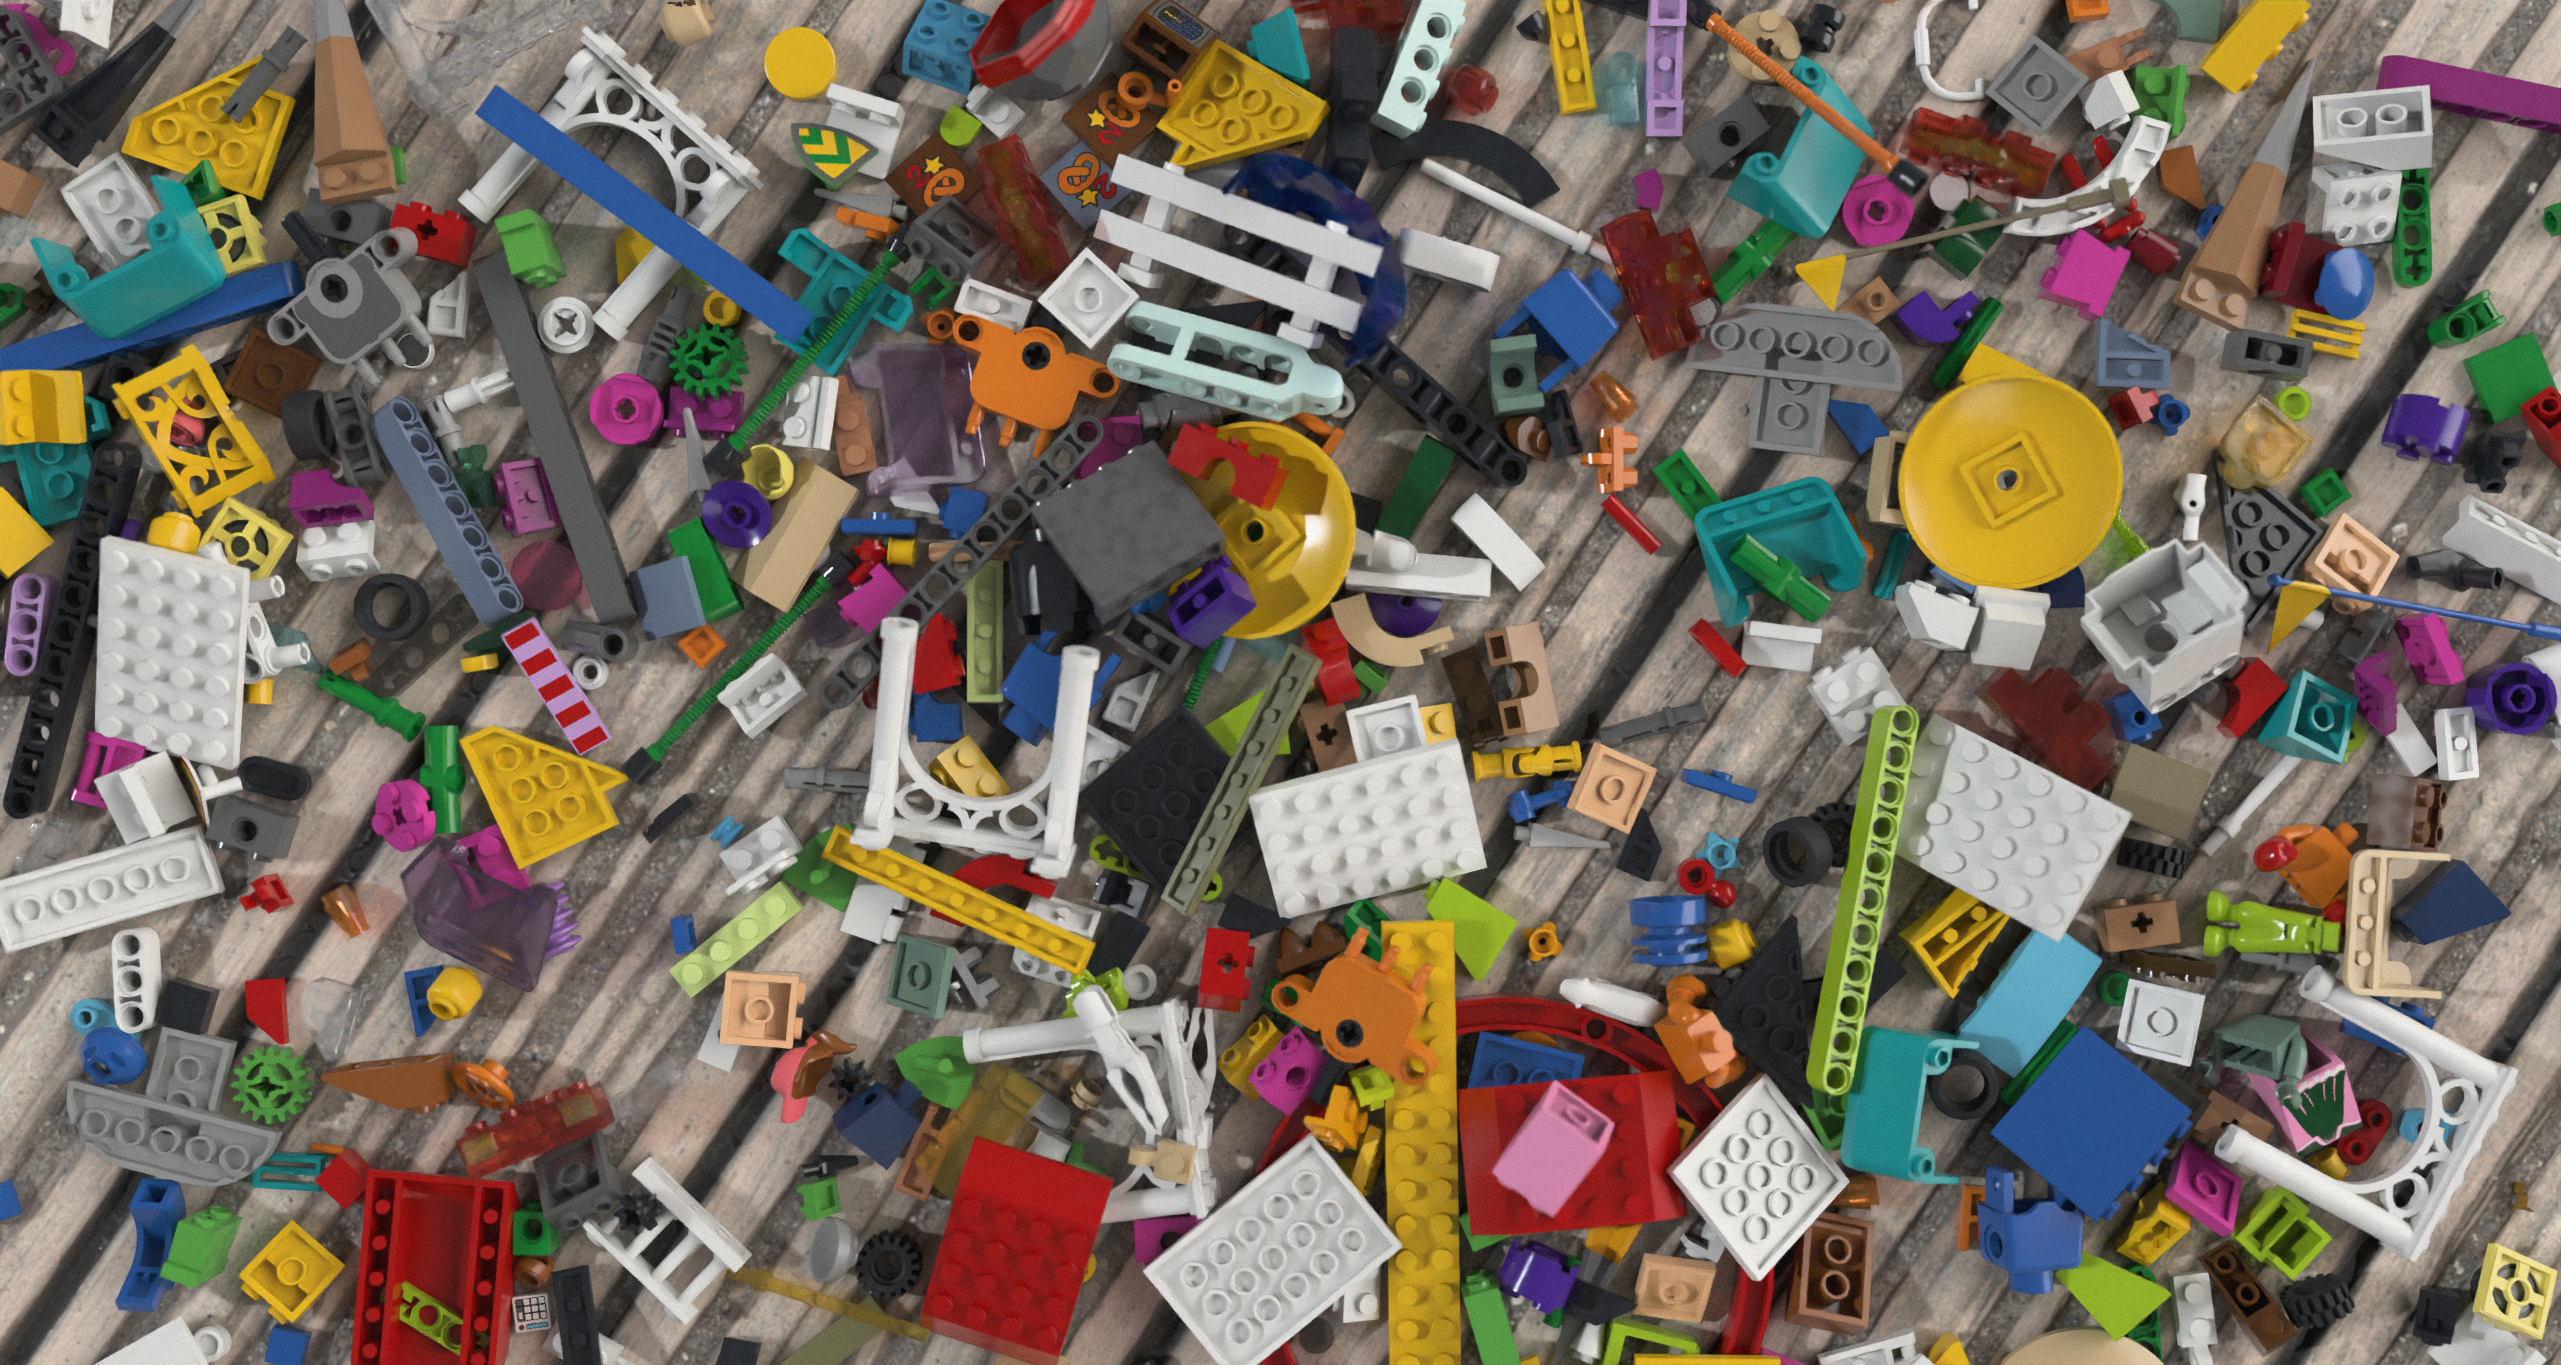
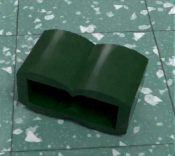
[1927,195,2004,281]

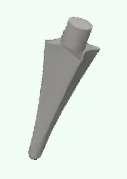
[814,188,909,221]
[683,407,719,502]
[1514,821,1611,850]

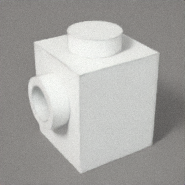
[2077,70,2140,131]

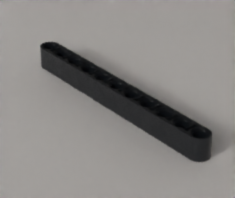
[3,442,142,819]

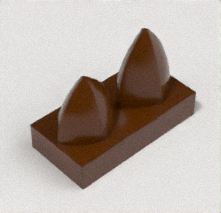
[1276,921,1347,980]

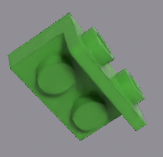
[2125,65,2190,143]

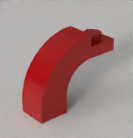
[929,853,1058,928]

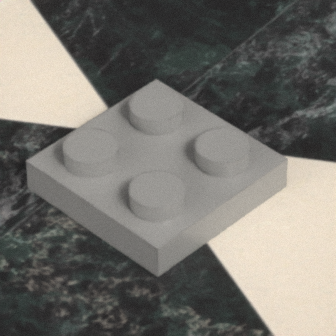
[1985,34,2090,137]

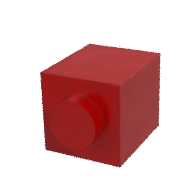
[314,1148,373,1210]

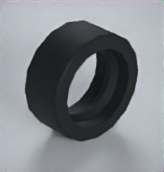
[282,390,336,461]
[354,574,429,641]
[1763,816,1833,888]
[1927,1048,1999,1120]

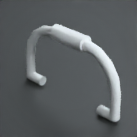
[1913,0,1985,101]

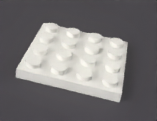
[1666,1073,1850,1281]

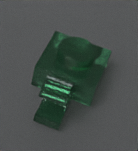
[454,444,498,508]

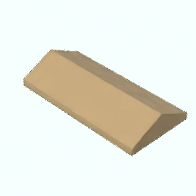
[730,456,860,613]

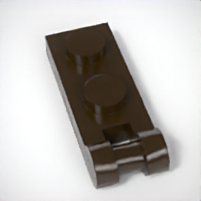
[1440,646,1509,751]

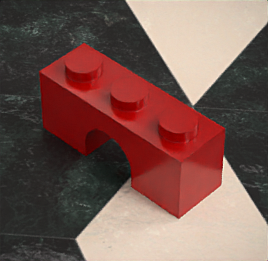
[1166,421,1289,511]

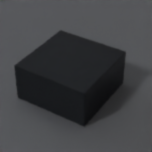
[156,977,220,1035]

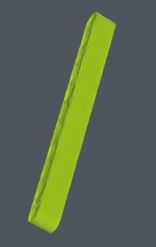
[1806,705,1919,1095]

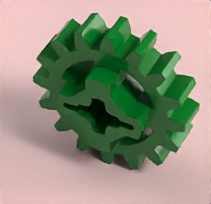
[669,323,750,401]

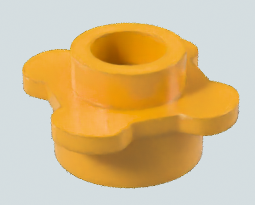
[1522,921,1562,962]

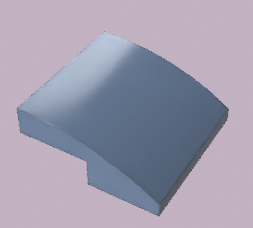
[629,556,707,642]

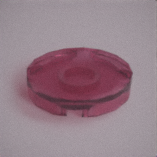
[510,540,583,612]

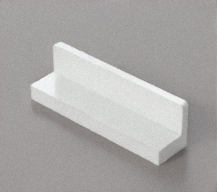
[2442,494,2561,605]
[1346,553,1492,603]

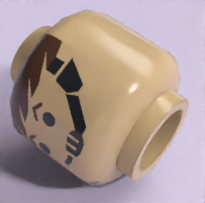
[658,0,716,47]

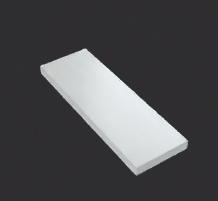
[0,823,226,954]

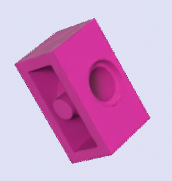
[1248,1025,1328,1117]
[1133,1213,1206,1266]

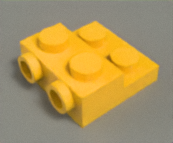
[238,1219,347,1324]

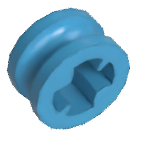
[710,815,745,850]

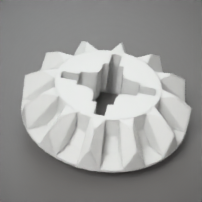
[538,297,596,354]

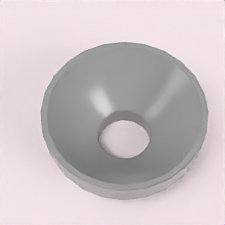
[810,1216,858,1283]

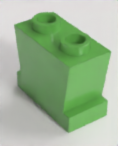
[494,209,567,289]
[159,1205,243,1288]

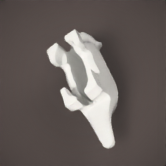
[1559,977,1668,1027]

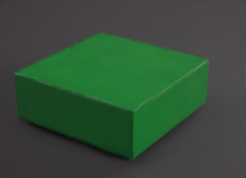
[2298,467,2352,517]

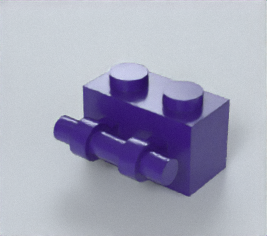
[1166,554,1258,649]

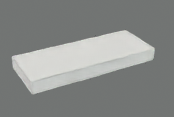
[2386,702,2438,777]

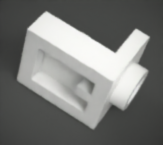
[966,83,1025,141]
[1680,1222,1726,1263]

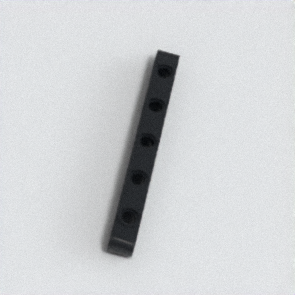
[1220,224,1528,489]

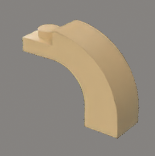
[1329,593,1454,667]

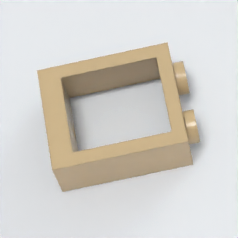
[1863,431,1911,530]

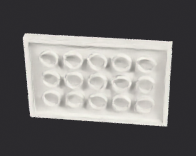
[95,535,250,770]
[1873,713,2132,943]
[1249,738,1487,918]
[1143,1132,1403,1365]

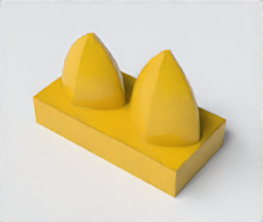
[1335,1123,1385,1197]

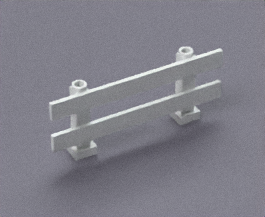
[1093,154,1383,349]

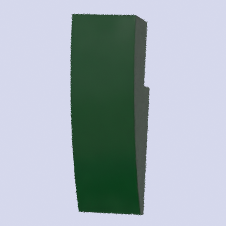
[1371,434,1457,541]

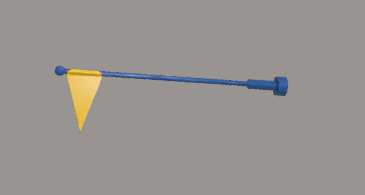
[2267,573,2561,654]

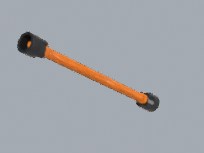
[1686,0,1929,199]

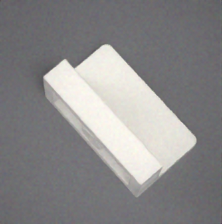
[1740,621,1822,672]

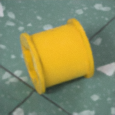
[887,537,917,567]
[243,678,275,704]
[2310,1147,2350,1181]

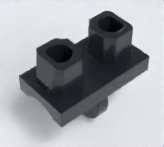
[2463,428,2527,494]

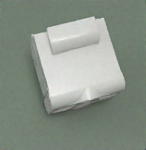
[2081,538,2248,714]

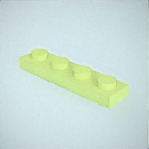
[967,560,1003,703]
[669,880,804,998]

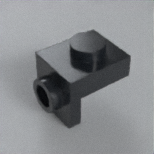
[1092,868,1155,919]
[2412,1285,2460,1346]

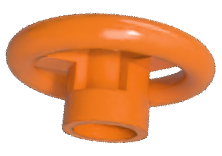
[451,1059,515,1111]

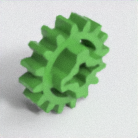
[231,1044,314,1124]

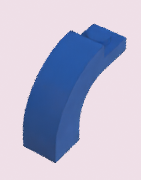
[115,1178,186,1313]

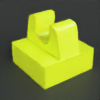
[1348,1064,1395,1111]

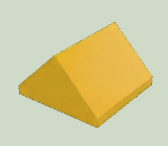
[0,486,55,580]

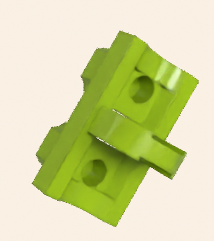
[1062,967,1129,1018]

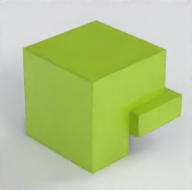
[2230,1184,2333,1280]

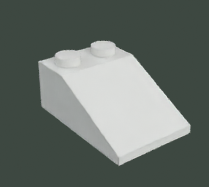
[2313,85,2433,171]

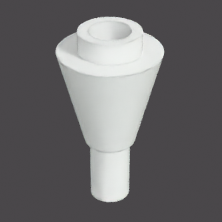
[1569,1321,1605,1365]

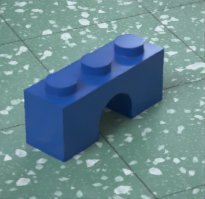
[909,634,964,742]

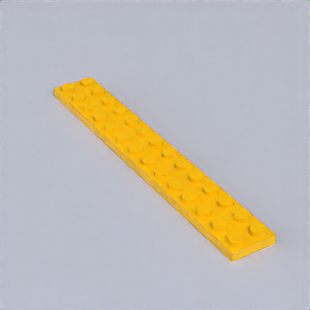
[1381,919,1461,1365]

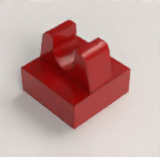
[2107,385,2159,430]

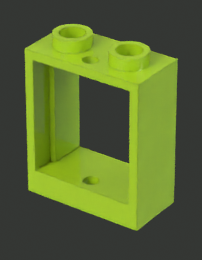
[1597,1316,1700,1365]

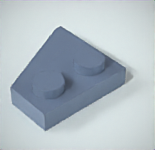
[2094,317,2171,390]

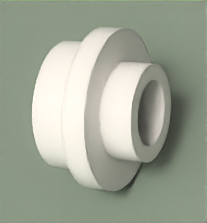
[572,655,609,690]

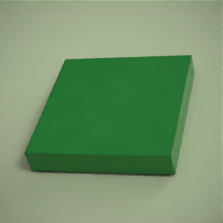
[2462,332,2558,426]

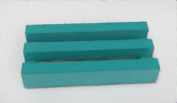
[251,1151,329,1192]

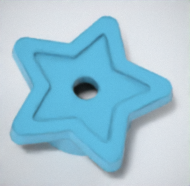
[1696,832,1741,878]

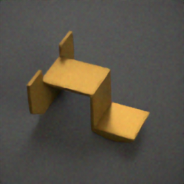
[2507,1181,2534,1212]

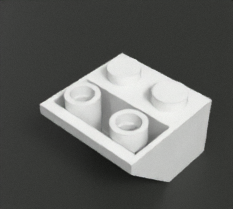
[1893,580,1979,651]

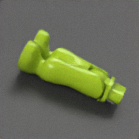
[2204,889,2341,958]

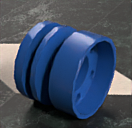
[1629,895,1708,967]

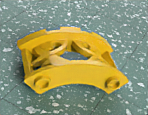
[112,344,276,519]

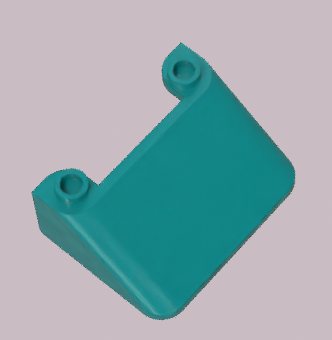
[1726,55,1874,239]
[1694,477,1867,628]

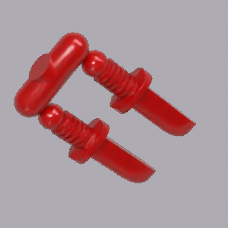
[2061,135,2146,243]

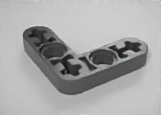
[0,6,63,136]

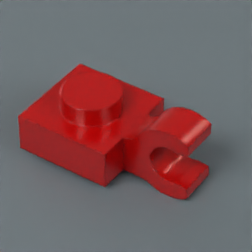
[239,873,295,914]

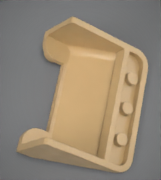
[2343,849,2451,999]

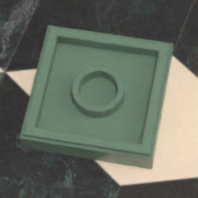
[886,933,956,1019]

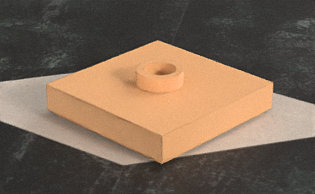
[1566,742,1658,834]
[1631,1253,1716,1323]

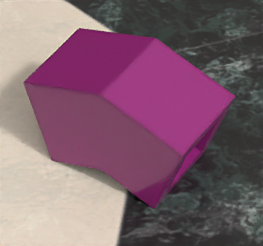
[1632,168,1664,214]

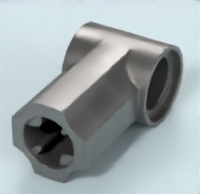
[560,619,639,661]

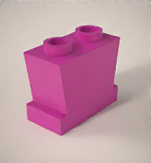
[2038,227,2131,322]
[837,563,922,650]

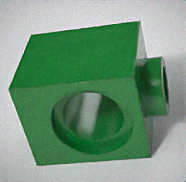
[513,1199,559,1255]

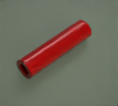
[1600,493,1663,555]

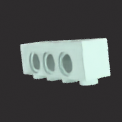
[1369,0,1467,139]

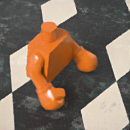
[1653,973,1745,1088]

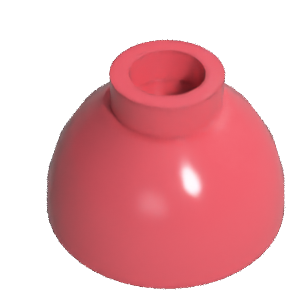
[154,398,206,447]

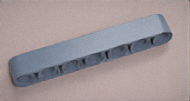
[369,396,523,628]

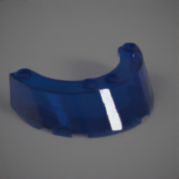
[1221,152,1407,369]

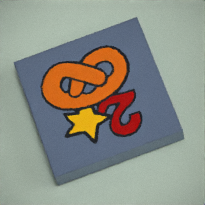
[1039,141,1135,234]

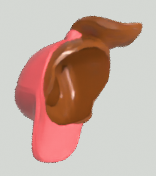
[770,1030,857,1123]

